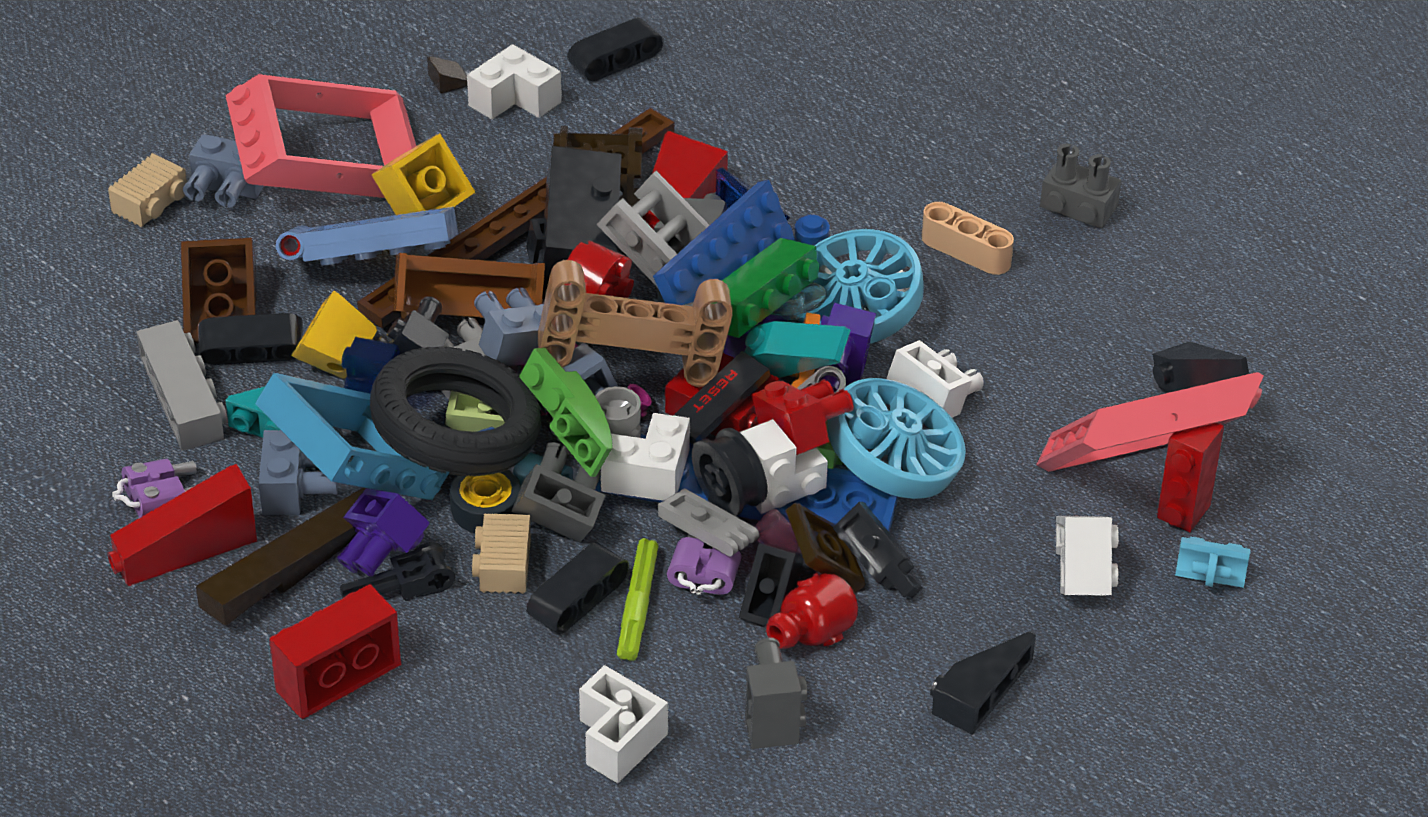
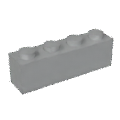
[136,320,228,451]

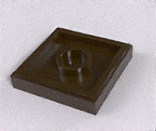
[786,503,865,593]

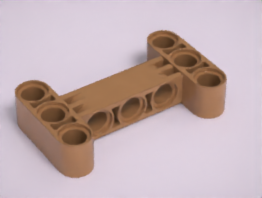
[538,260,732,387]

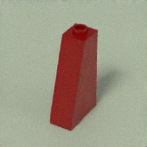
[642,131,728,230]
[107,464,257,586]

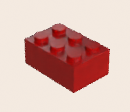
[269,584,401,720]

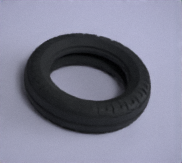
[370,346,541,476]

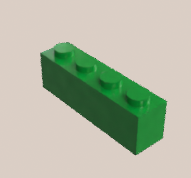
[711,238,819,338]

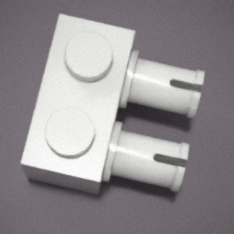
[886,340,984,418]

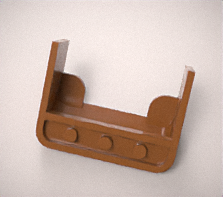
[394,253,545,319]

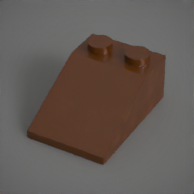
[181,238,257,344]

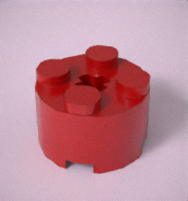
[564,240,634,298]

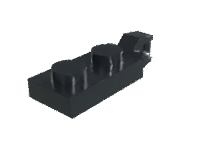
[833,502,923,598]

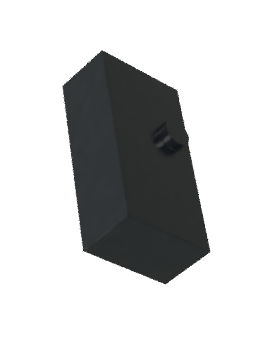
[541,146,621,277]

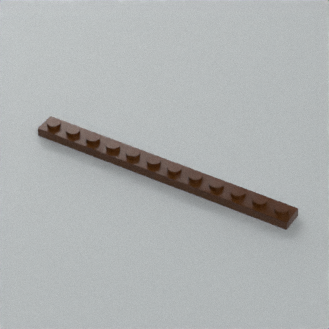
[357,108,674,329]

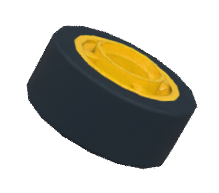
[450,469,521,534]

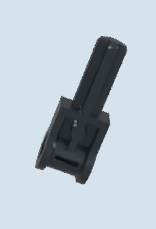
[340,542,455,600]

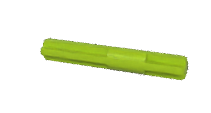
[616,538,659,661]

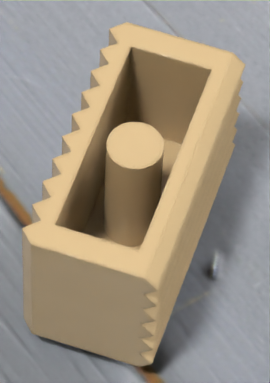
[108,153,187,227]
[472,514,531,594]

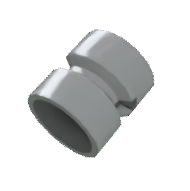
[595,386,641,438]

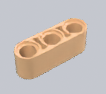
[922,202,1014,275]

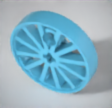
[790,229,924,344]
[827,378,966,499]

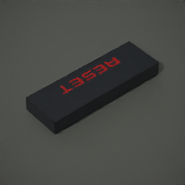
[673,351,770,445]

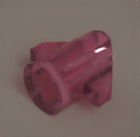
[755,509,799,551]

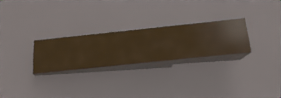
[196,488,366,626]

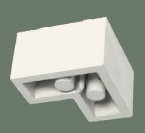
[467,44,562,119]
[601,413,690,501]
[740,419,828,514]
[1056,516,1118,595]
[579,665,668,783]

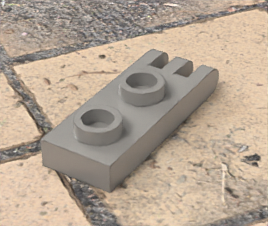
[658,488,759,556]

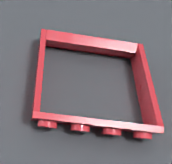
[226,74,416,198]
[1036,372,1264,472]

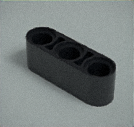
[567,18,664,81]
[198,313,303,365]
[526,542,629,634]

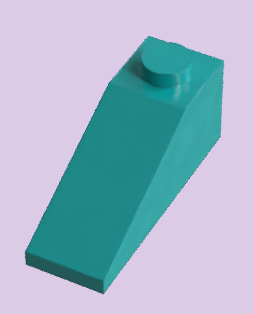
[745,321,851,378]

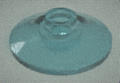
[771,282,826,320]

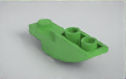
[519,348,613,477]

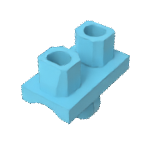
[1175,536,1250,588]

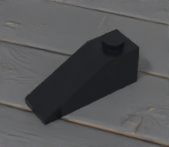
[1152,341,1249,392]
[930,632,1036,735]

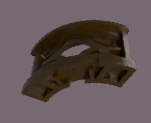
[553,126,642,207]

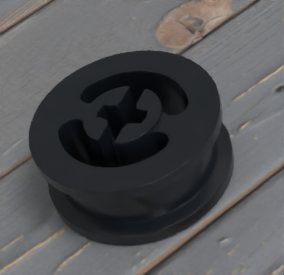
[692,428,768,516]

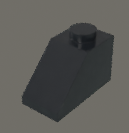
[739,543,804,626]

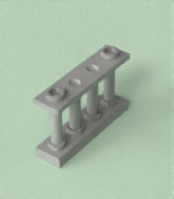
[597,171,709,307]

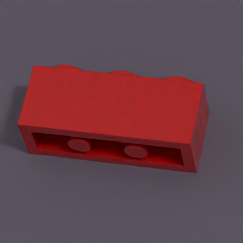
[1157,423,1224,532]

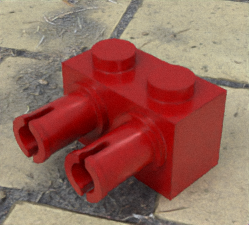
[752,379,854,455]

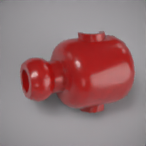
[766,573,858,649]

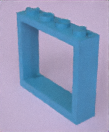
[255,373,449,500]

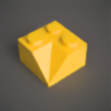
[371,133,475,215]

